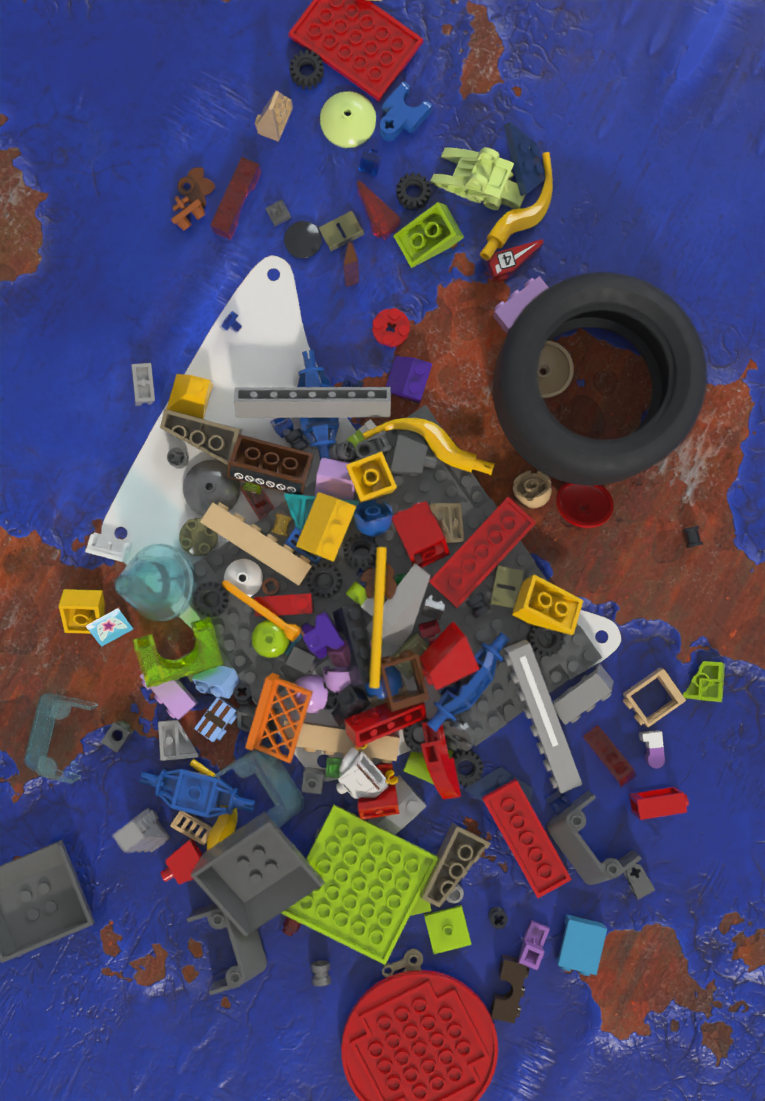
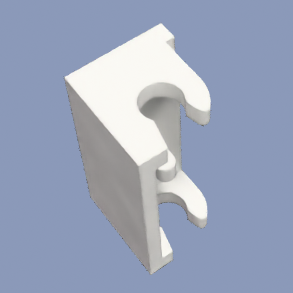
[85,532,132,563]

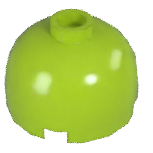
[251,620,291,658]

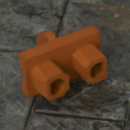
[171,196,206,231]

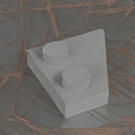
[158,720,198,761]

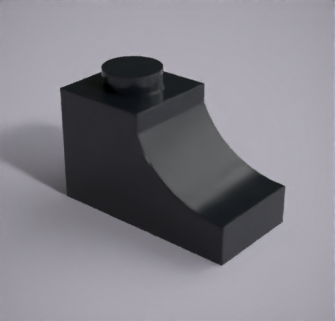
[331,684,371,729]

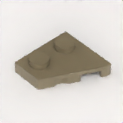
[430,503,465,543]

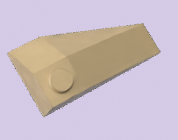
[255,91,293,142]

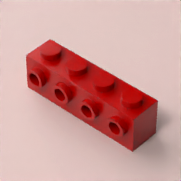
[345,691,426,748]

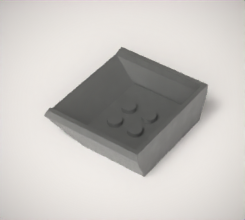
[191,812,326,936]
[0,840,95,963]

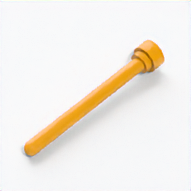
[222,580,302,642]

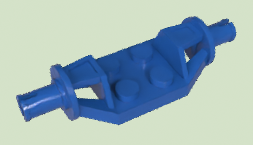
[297,350,340,461]
[427,632,510,732]
[139,769,255,818]

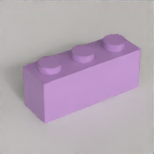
[493,276,549,333]
[140,660,198,720]

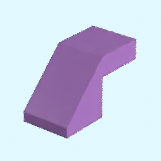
[519,920,550,970]

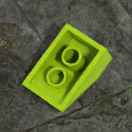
[393,202,464,268]

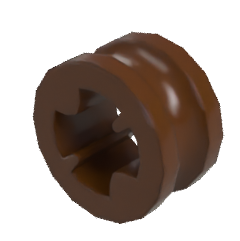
[262,578,280,595]

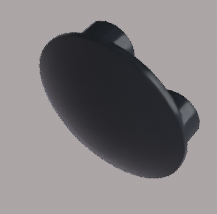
[284,221,322,258]

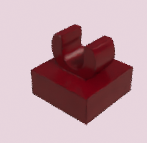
[418,619,441,644]

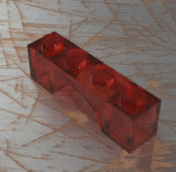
[210,157,261,240]

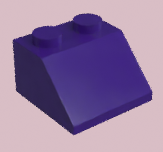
[386,356,432,404]

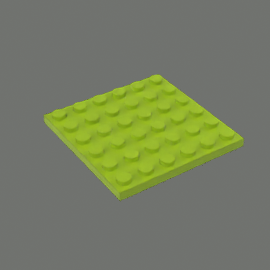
[282,804,438,965]

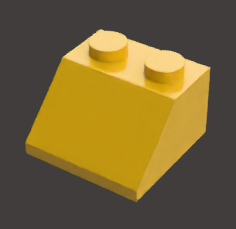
[346,452,397,502]
[59,589,105,634]

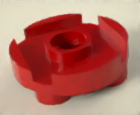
[372,308,410,347]

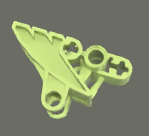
[430,147,526,210]

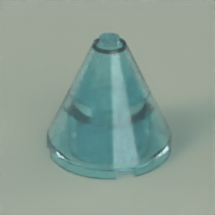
[115,544,196,621]

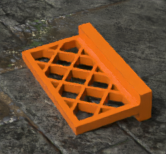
[245,673,313,763]

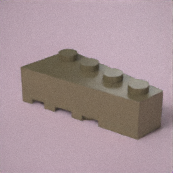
[160,409,242,465]
[420,823,491,907]

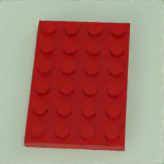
[288,0,424,102]

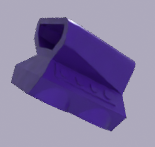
[300,612,345,659]

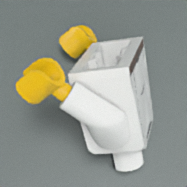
[336,744,398,799]

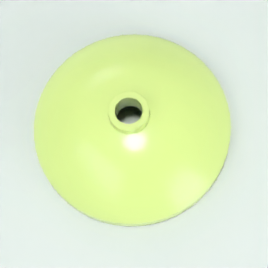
[320,91,376,148]

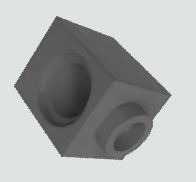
[286,646,318,674]
[101,720,134,753]
[302,767,326,794]

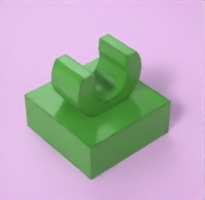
[326,757,343,778]

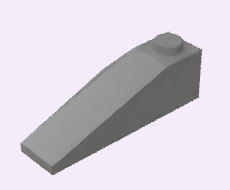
[366,563,431,647]
[368,775,426,835]

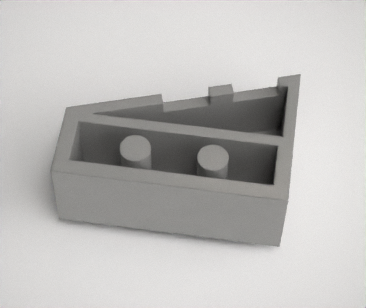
[552,663,614,725]

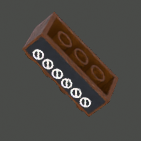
[227,434,314,495]

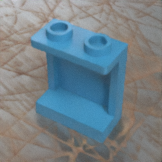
[556,914,607,976]

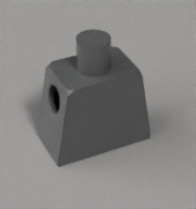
[390,435,437,475]

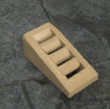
[170,811,212,845]

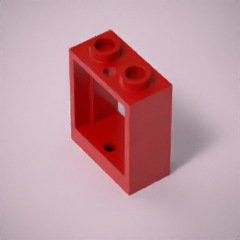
[629,787,689,820]

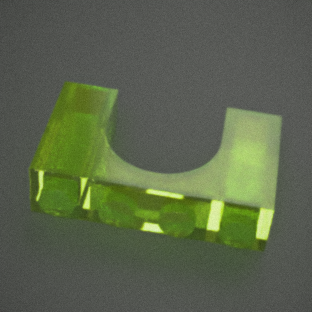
[133,617,223,688]

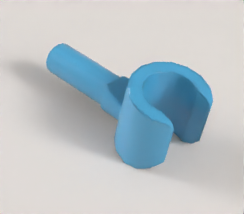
[284,632,303,656]

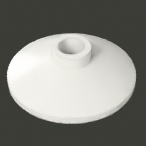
[224,559,263,596]

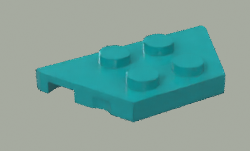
[284,493,359,531]

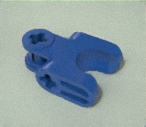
[380,82,433,141]

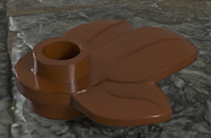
[177,167,216,207]
[360,563,397,600]

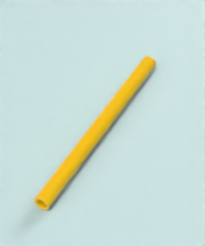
[369,547,387,688]

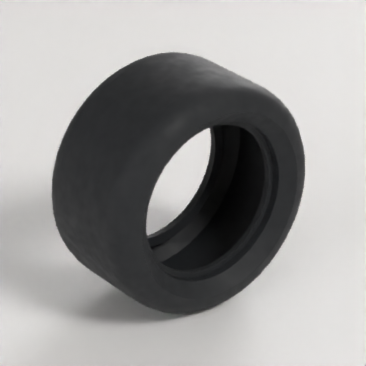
[493,272,707,485]

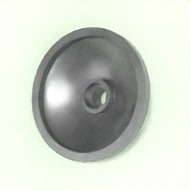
[183,460,240,516]

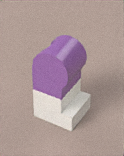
[639,730,665,768]

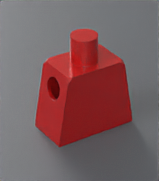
[160,838,203,884]

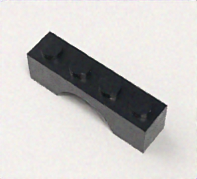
[332,604,371,688]

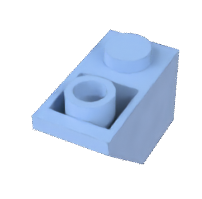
[192,665,241,699]

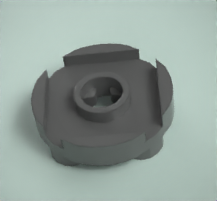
[443,717,476,751]

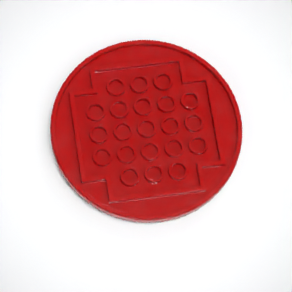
[341,970,498,1101]

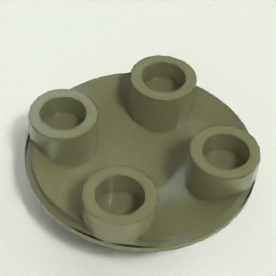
[179,518,218,556]

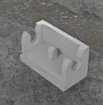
[131,363,155,406]

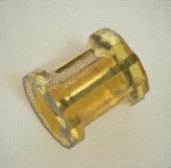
[270,513,292,537]

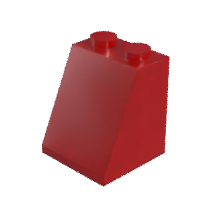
[392,501,450,568]
[419,622,479,690]

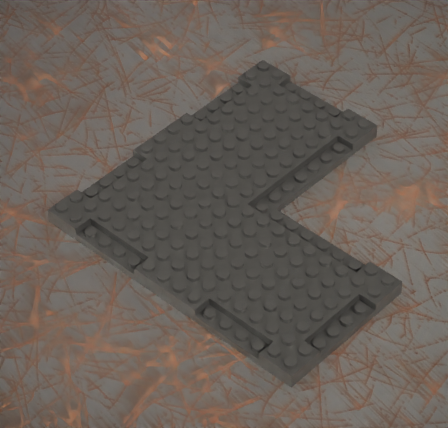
[172,405,602,746]

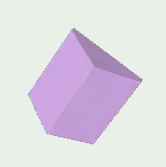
[315,458,355,500]

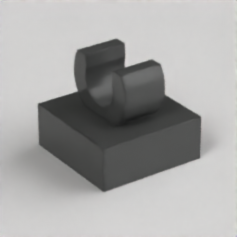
[265,200,291,227]
[421,595,445,620]

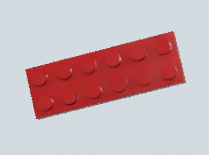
[429,497,536,608]
[482,778,572,898]

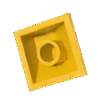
[166,374,213,419]

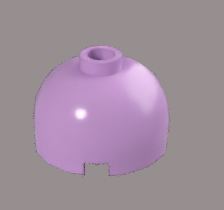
[323,665,351,694]
[292,674,328,713]

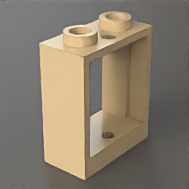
[622,668,686,727]

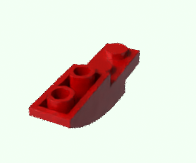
[421,722,461,799]

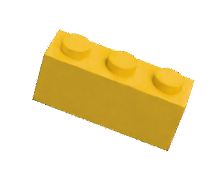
[296,492,356,562]

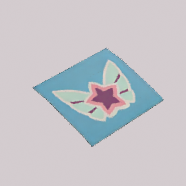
[86,608,133,646]

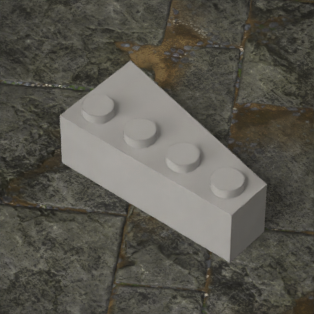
[113,807,171,852]

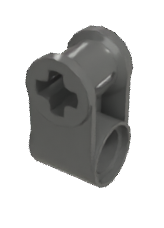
[355,431,394,460]
[623,863,655,900]

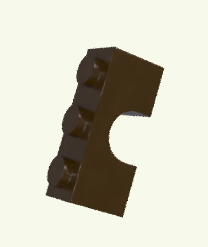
[490,954,529,1024]

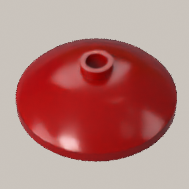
[556,482,614,528]

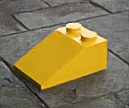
[512,574,583,635]

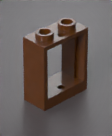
[380,650,429,711]

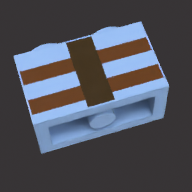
[194,697,238,742]

